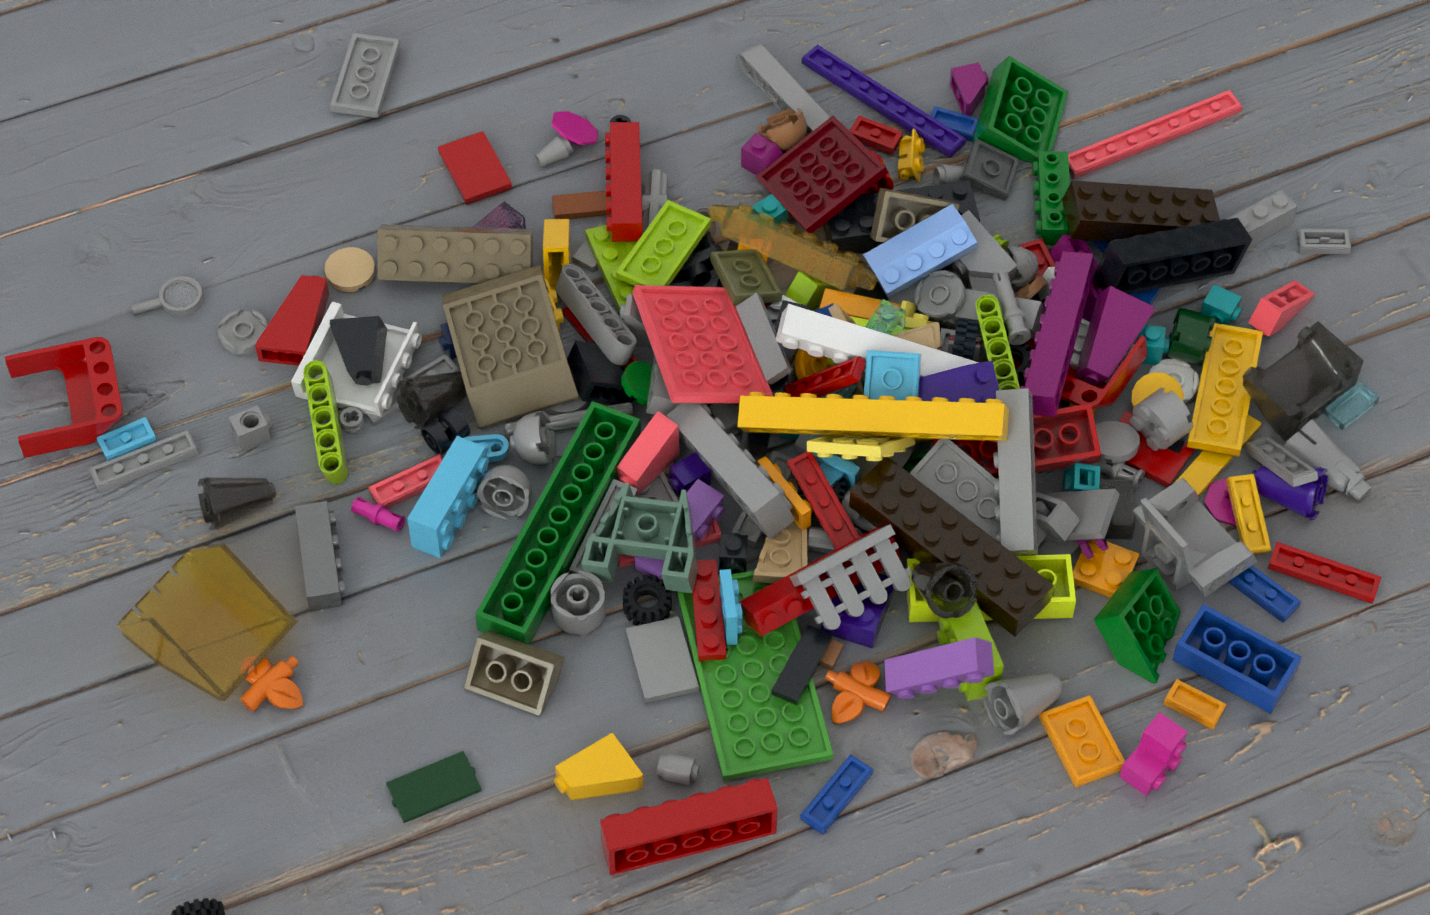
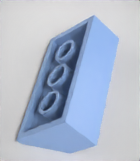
[863,204,978,299]

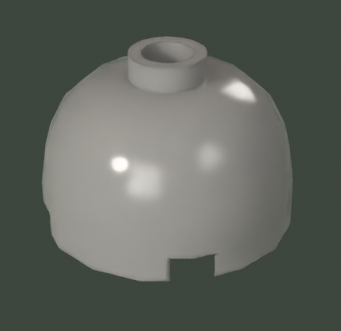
[510,411,556,465]
[477,465,532,519]

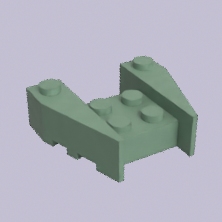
[581,483,698,593]

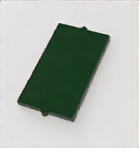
[386,751,482,823]

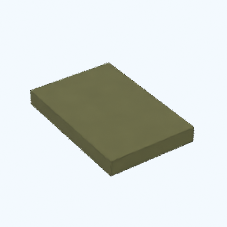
[710,249,783,305]

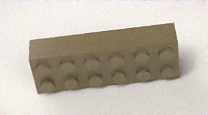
[377,224,533,283]

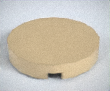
[324,247,376,292]

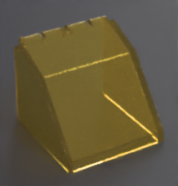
[117,542,297,701]

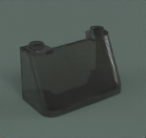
[1242,321,1364,441]

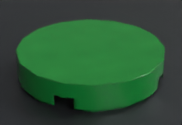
[621,361,653,407]

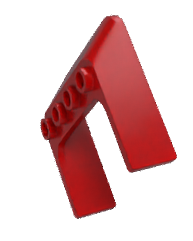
[1013,336,1147,409]
[5,337,123,458]

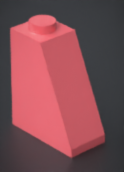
[617,411,680,495]

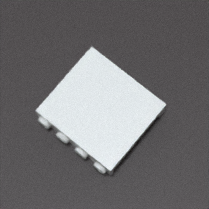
[291,302,422,417]

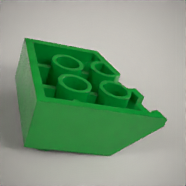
[1094,568,1181,683]

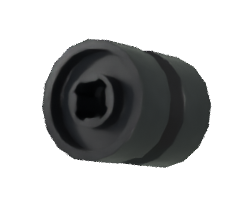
[420,407,471,455]

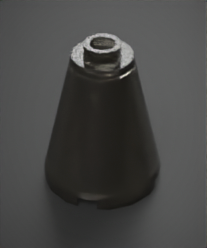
[396,371,467,429]
[198,477,276,530]
[911,562,978,619]

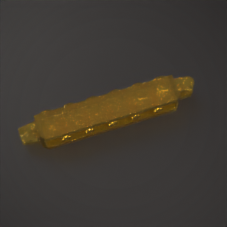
[708,203,878,290]

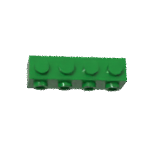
[1032,151,1070,245]

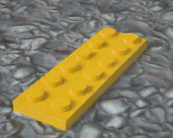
[1187,323,1263,457]

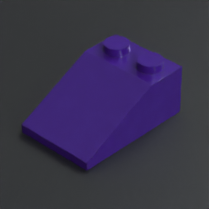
[918,361,999,403]
[821,573,895,649]

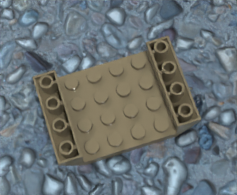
[442,265,579,430]

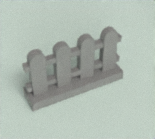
[789,524,912,630]

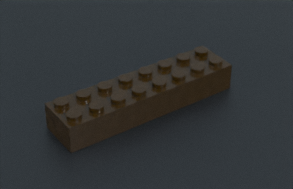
[849,457,1054,637]

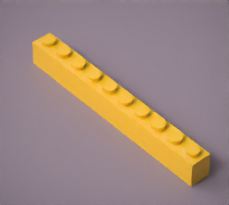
[737,392,1009,441]

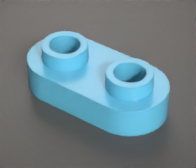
[464,434,509,463]

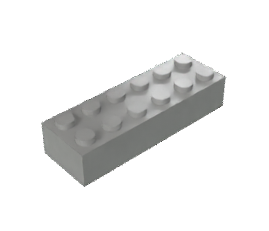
[667,403,795,540]

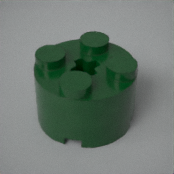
[1166,308,1216,366]

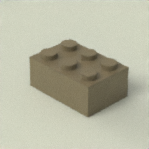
[870,188,960,243]

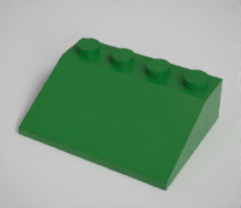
[973,56,1068,163]

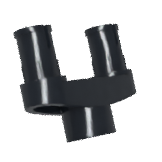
[670,230,724,287]

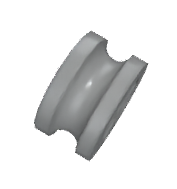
[340,407,364,434]

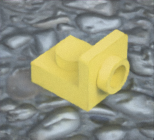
[897,300,934,329]

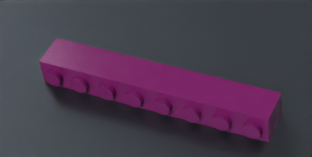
[1020,251,1094,417]

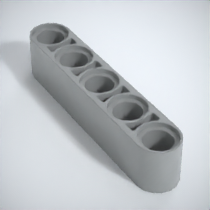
[555,264,637,365]

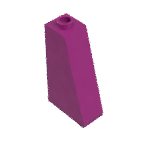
[1075,286,1155,385]

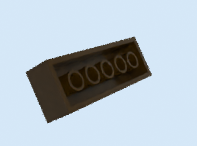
[1062,181,1220,242]

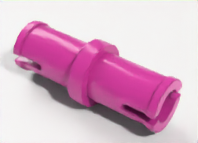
[351,496,406,532]

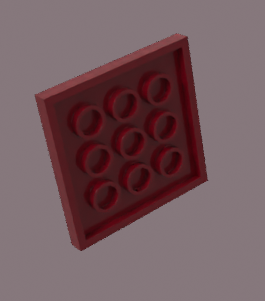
[755,116,889,235]

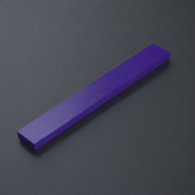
[802,44,966,158]

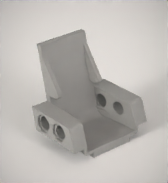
[1133,478,1257,597]

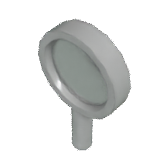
[131,276,203,317]

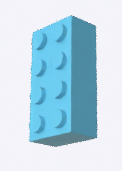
[407,436,489,558]

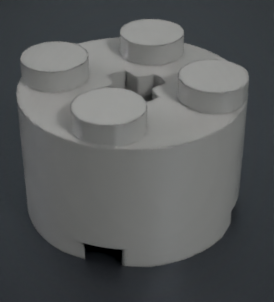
[1130,388,1193,451]
[550,571,606,637]

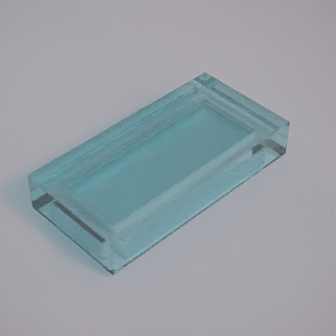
[1323,381,1380,430]

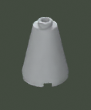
[984,672,1063,735]

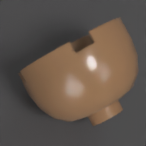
[756,108,807,153]

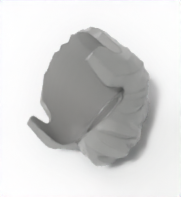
[1007,246,1038,287]

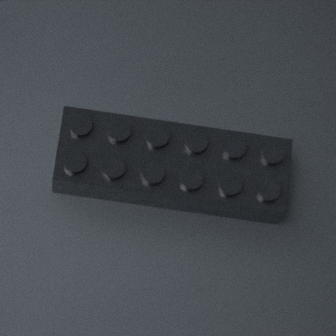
[823,181,980,258]
[1094,218,1252,294]

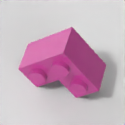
[1119,712,1188,796]

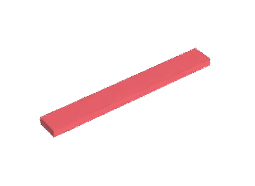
[1068,90,1243,179]

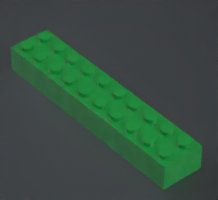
[475,401,641,644]

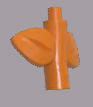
[240,656,303,712]
[825,660,892,724]

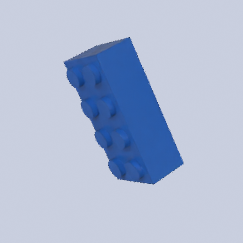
[1172,604,1302,714]

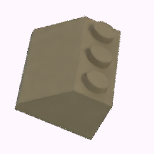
[464,630,565,716]

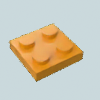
[1073,539,1140,598]

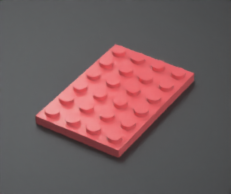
[632,285,773,404]

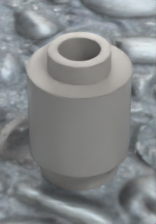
[657,752,700,786]

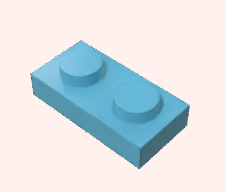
[96,417,157,461]

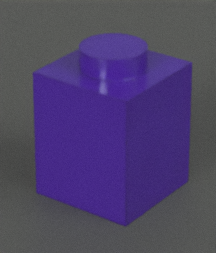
[668,453,711,495]

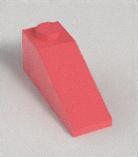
[1248,280,1315,337]

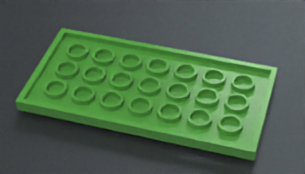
[676,570,833,781]

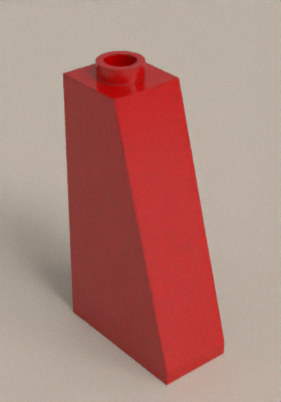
[255,275,329,366]

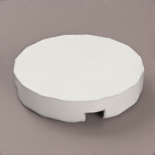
[1149,359,1200,404]

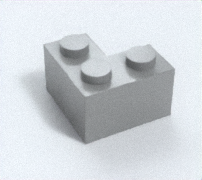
[1036,491,1080,547]

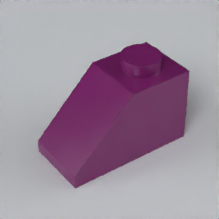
[950,62,989,116]
[741,133,783,176]

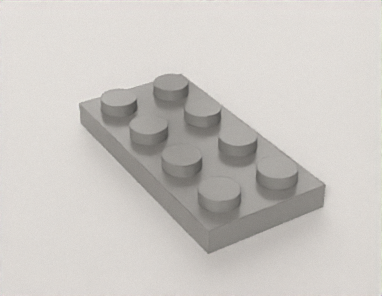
[330,33,400,118]
[910,439,1001,540]

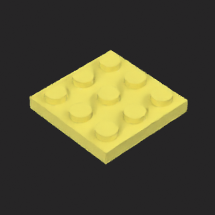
[807,435,915,461]

